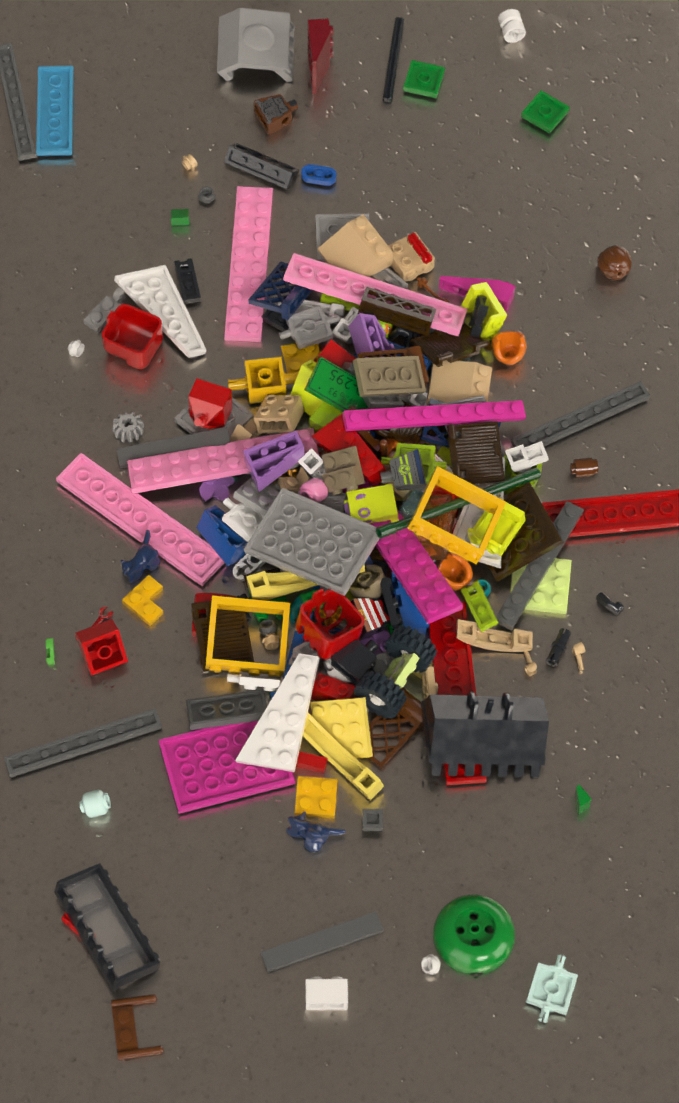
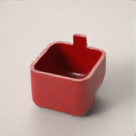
[102,304,163,369]

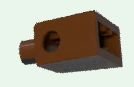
[254,94,298,135]

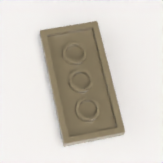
[353,356,426,397]

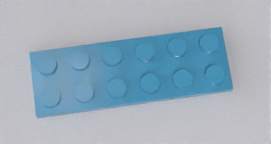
[36,66,73,156]

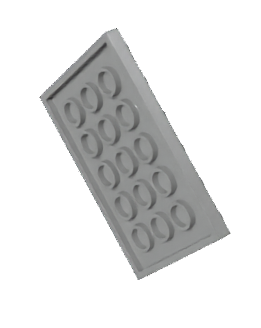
[244,488,380,596]

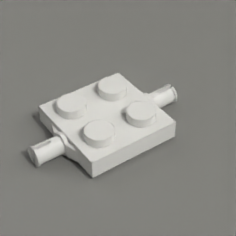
[222,498,264,542]
[227,674,284,691]

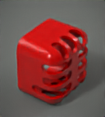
[296,589,365,660]

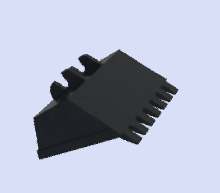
[421,692,549,778]

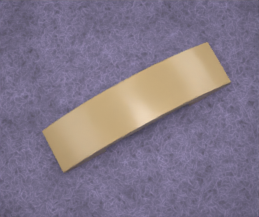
[456,619,533,652]

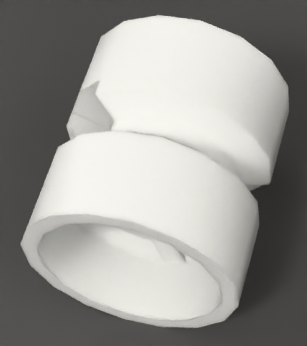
[498,9,526,43]

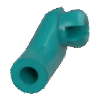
[290,597,302,623]

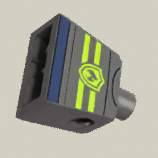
[380,449,427,490]

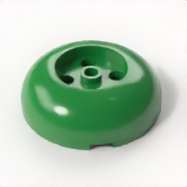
[433,894,515,974]

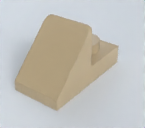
[230,419,265,442]
[277,467,310,494]

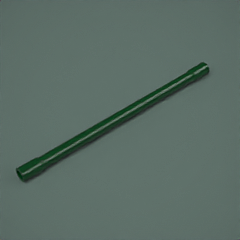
[376,468,541,539]

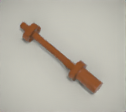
[416,277,449,303]

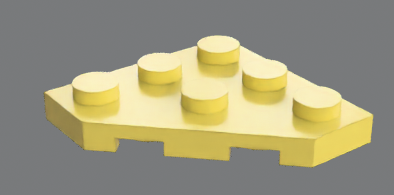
[310,697,373,758]

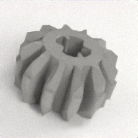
[112,411,144,444]

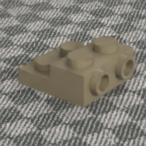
[322,446,365,496]

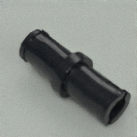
[546,628,571,667]

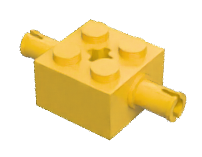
[228,357,299,404]

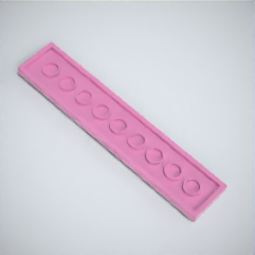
[224,186,273,342]
[283,253,467,336]
[127,428,319,494]
[56,453,225,587]

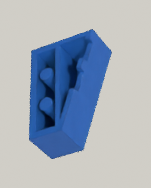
[196,505,248,566]
[391,571,429,635]

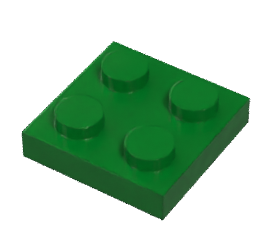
[403,60,445,98]
[521,90,570,134]

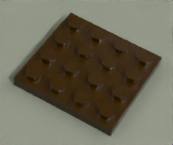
[487,482,564,582]

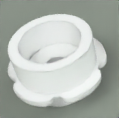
[68,339,85,357]
[421,954,440,975]

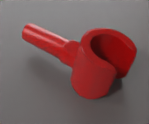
[91,607,113,627]

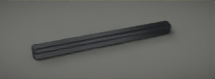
[383,17,404,103]

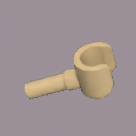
[572,642,585,671]
[524,651,537,677]

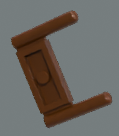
[348,406,387,462]
[111,994,164,1060]

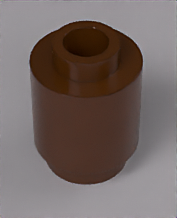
[570,457,598,478]

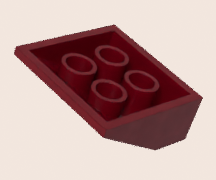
[308,18,334,94]

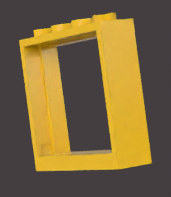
[407,466,506,564]
[205,596,290,678]

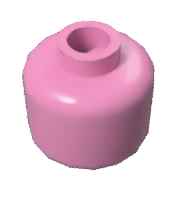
[300,478,328,503]

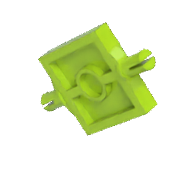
[381,443,447,484]

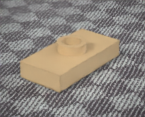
[421,667,438,700]

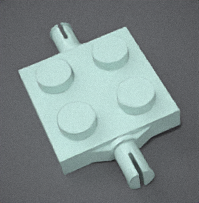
[526,955,578,1023]

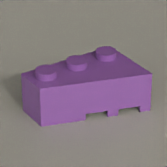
[348,313,397,358]
[243,431,305,492]

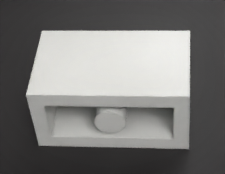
[306,976,348,1010]

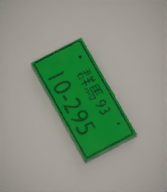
[304,357,371,412]

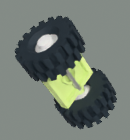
[354,625,437,719]

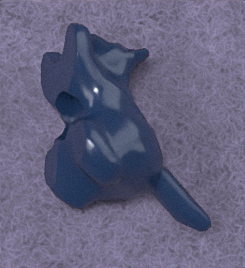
[121,530,160,583]
[286,811,346,852]

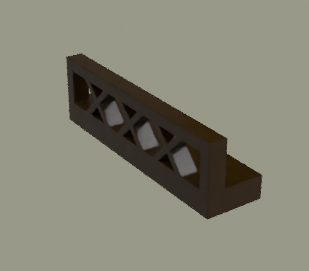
[358,287,437,336]

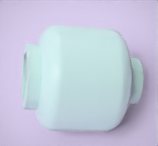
[79,789,111,818]

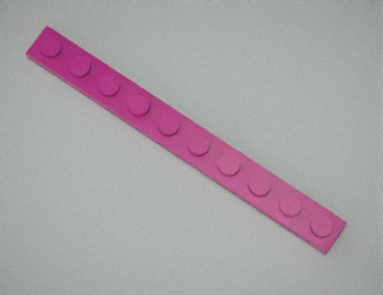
[342,400,526,431]

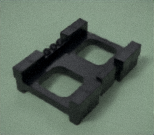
[468,295,489,338]

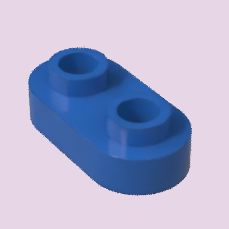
[301,164,337,186]

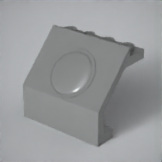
[217,8,295,82]

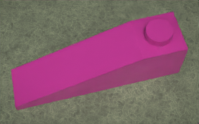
[439,276,515,313]

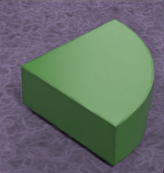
[46,638,55,665]

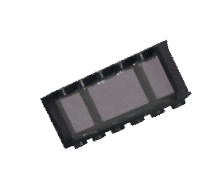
[54,863,160,992]

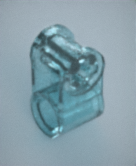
[398,489,425,518]

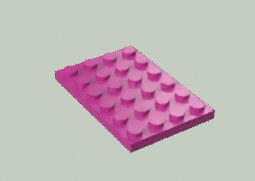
[159,721,295,814]

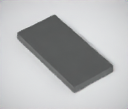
[186,689,267,730]

